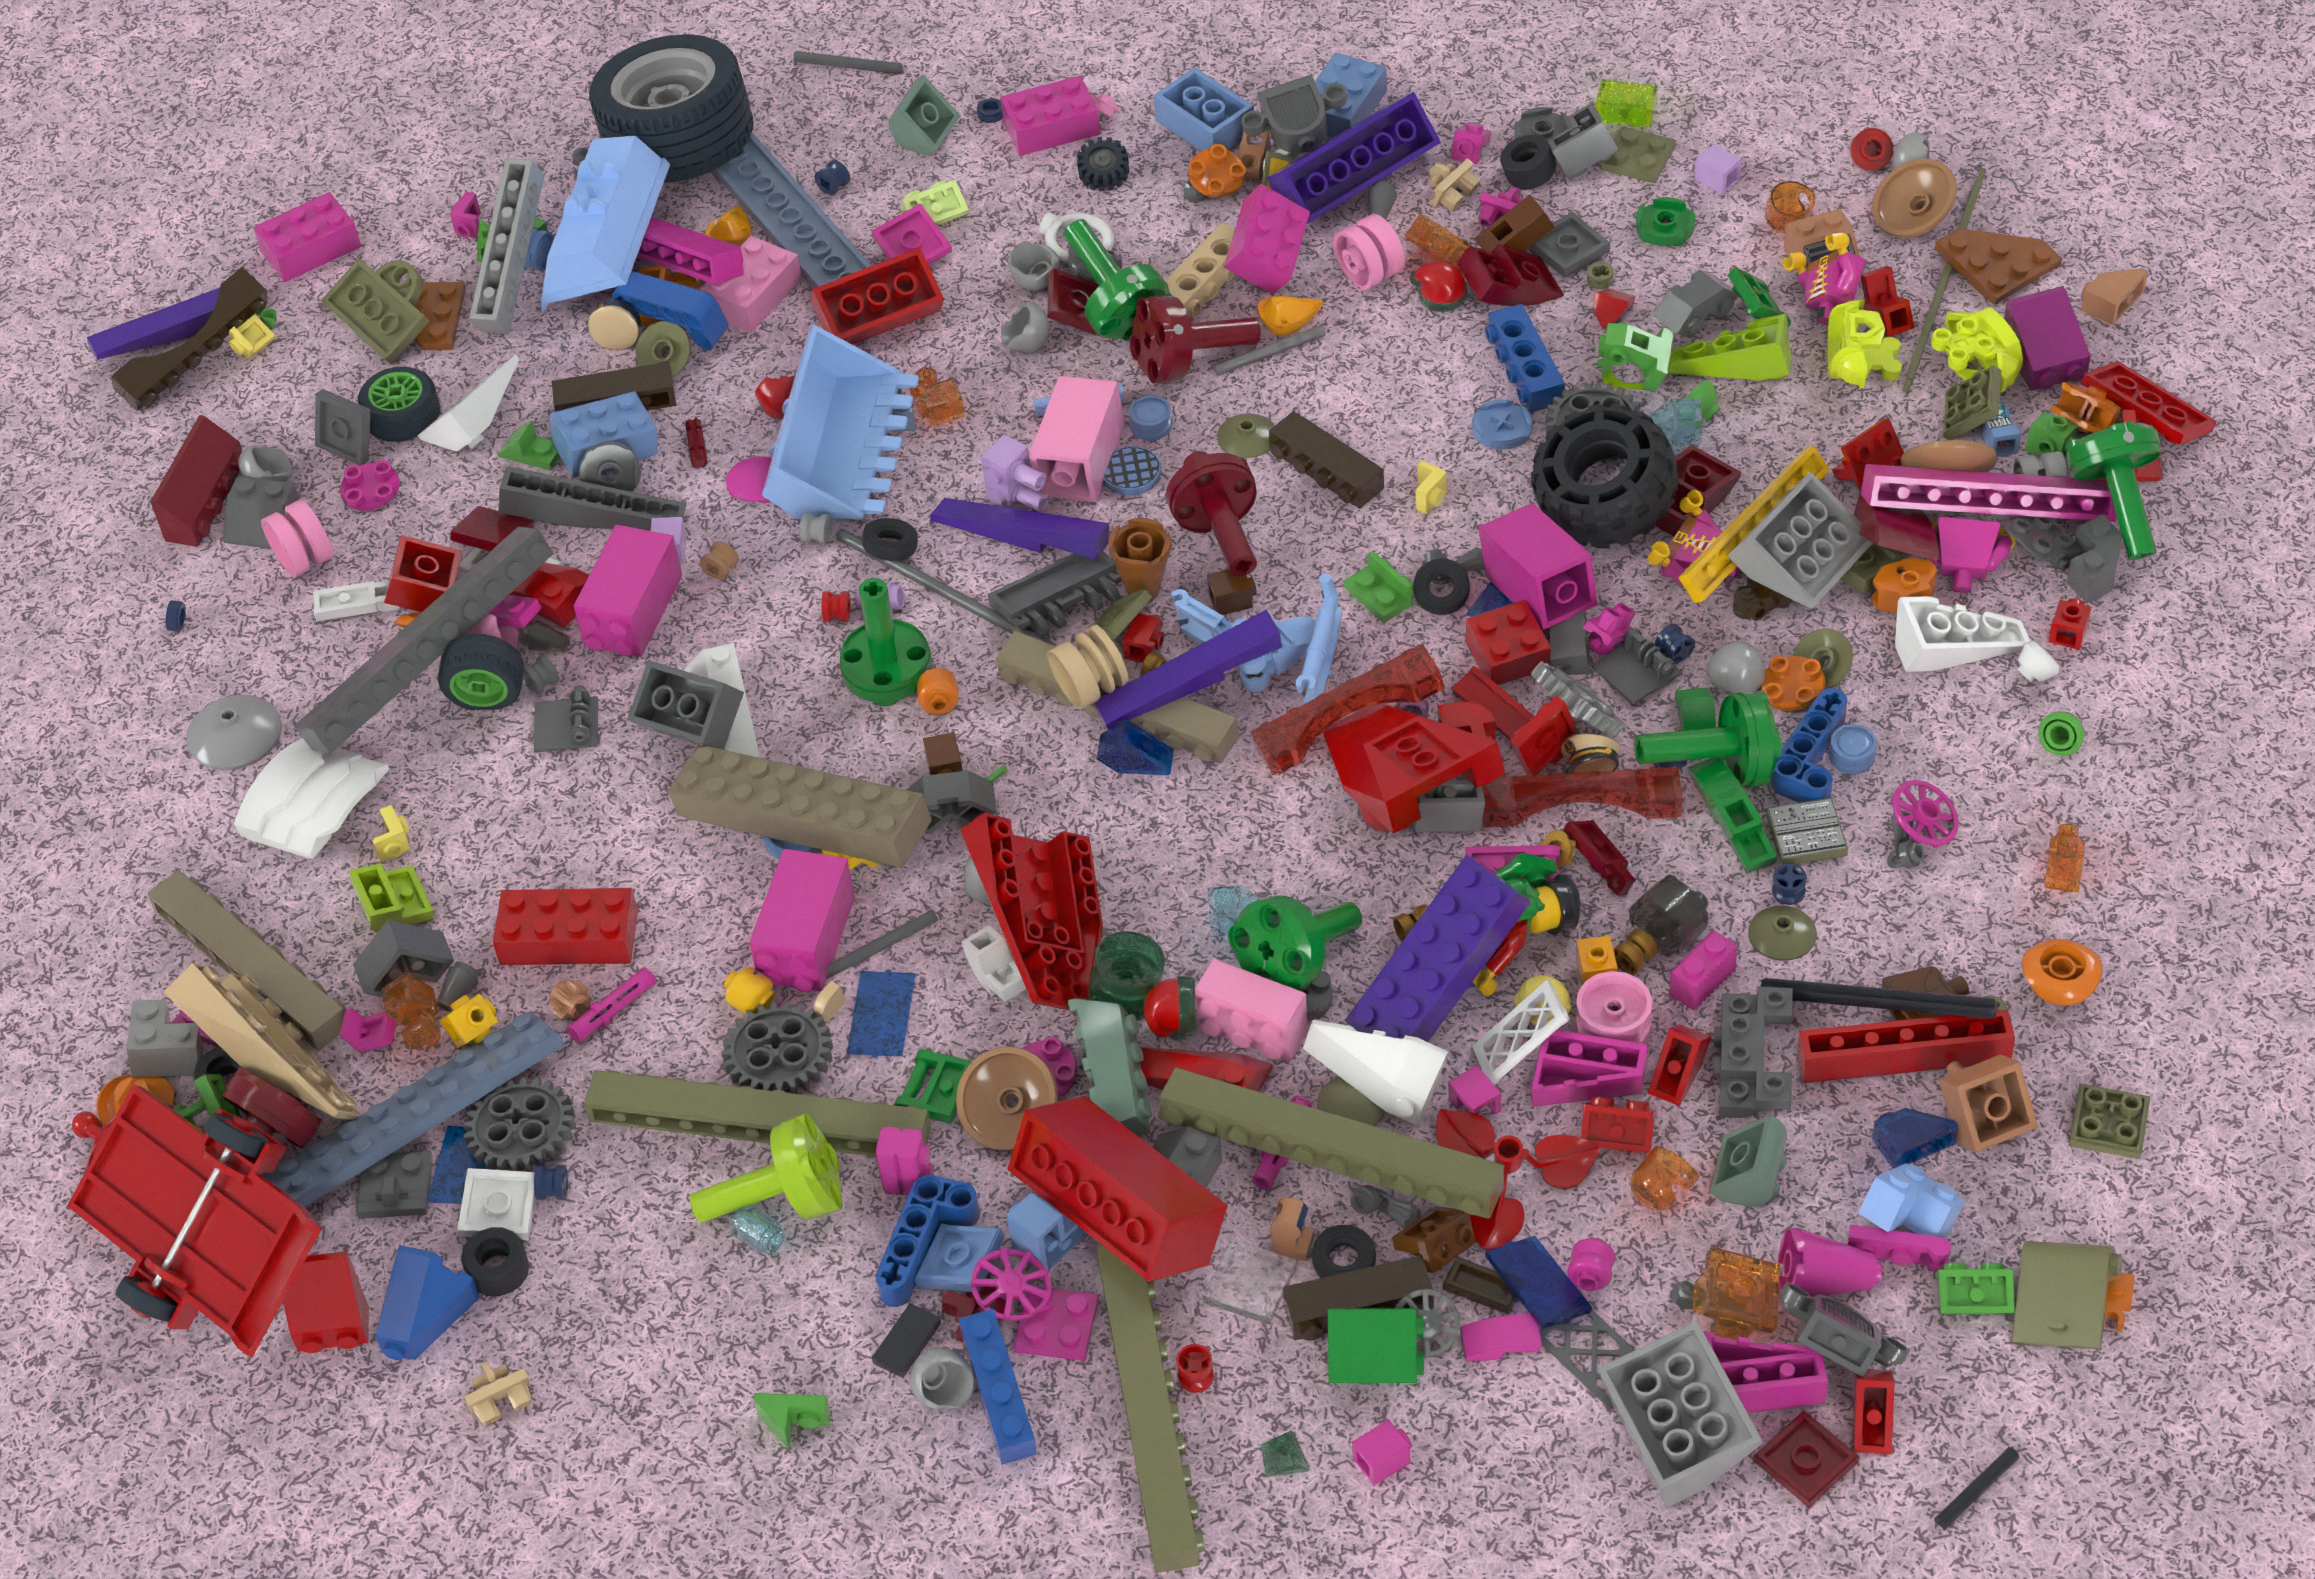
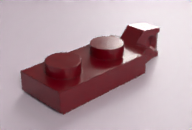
[1563,820,1636,895]

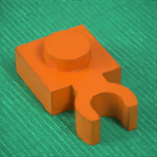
[2105,1273,2135,1332]

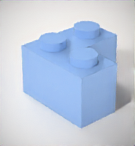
[1858,1163,1965,1238]

